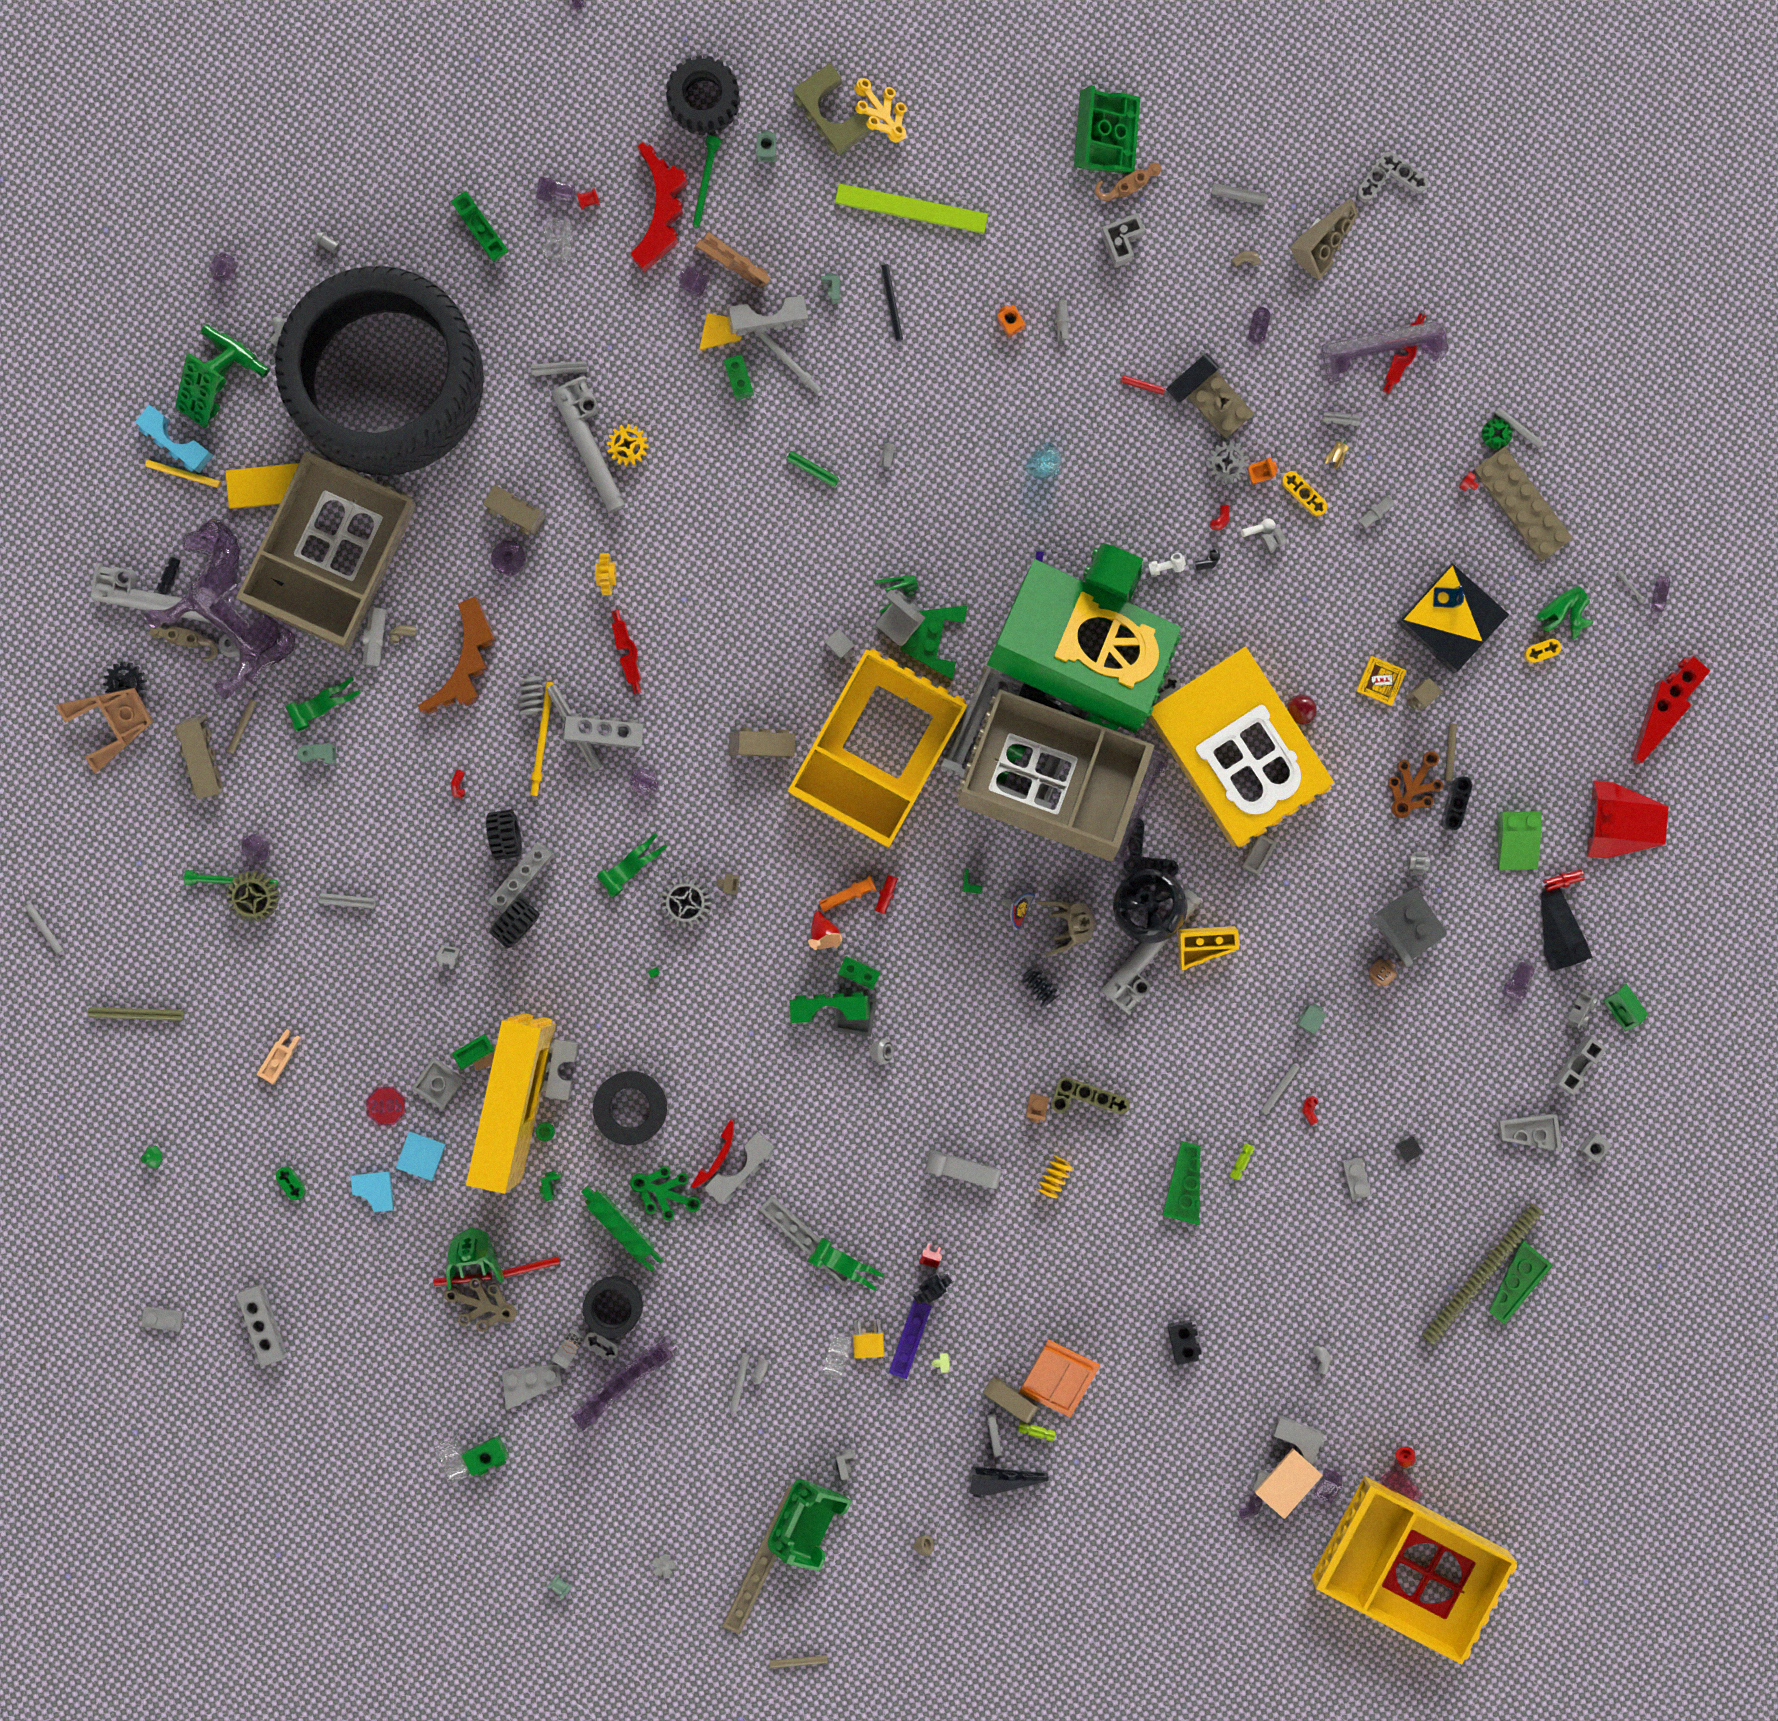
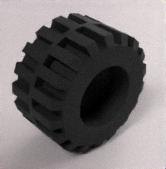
[486,809,522,860]
[490,898,540,949]

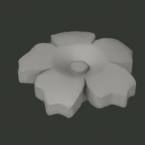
[652,1554,676,1578]

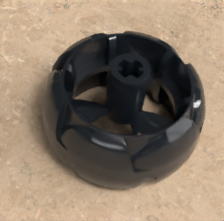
[1113,869,1188,944]

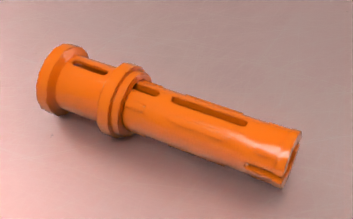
[819,875,877,912]

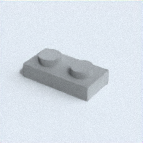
[1342,1157,1371,1200]
[141,1306,184,1332]

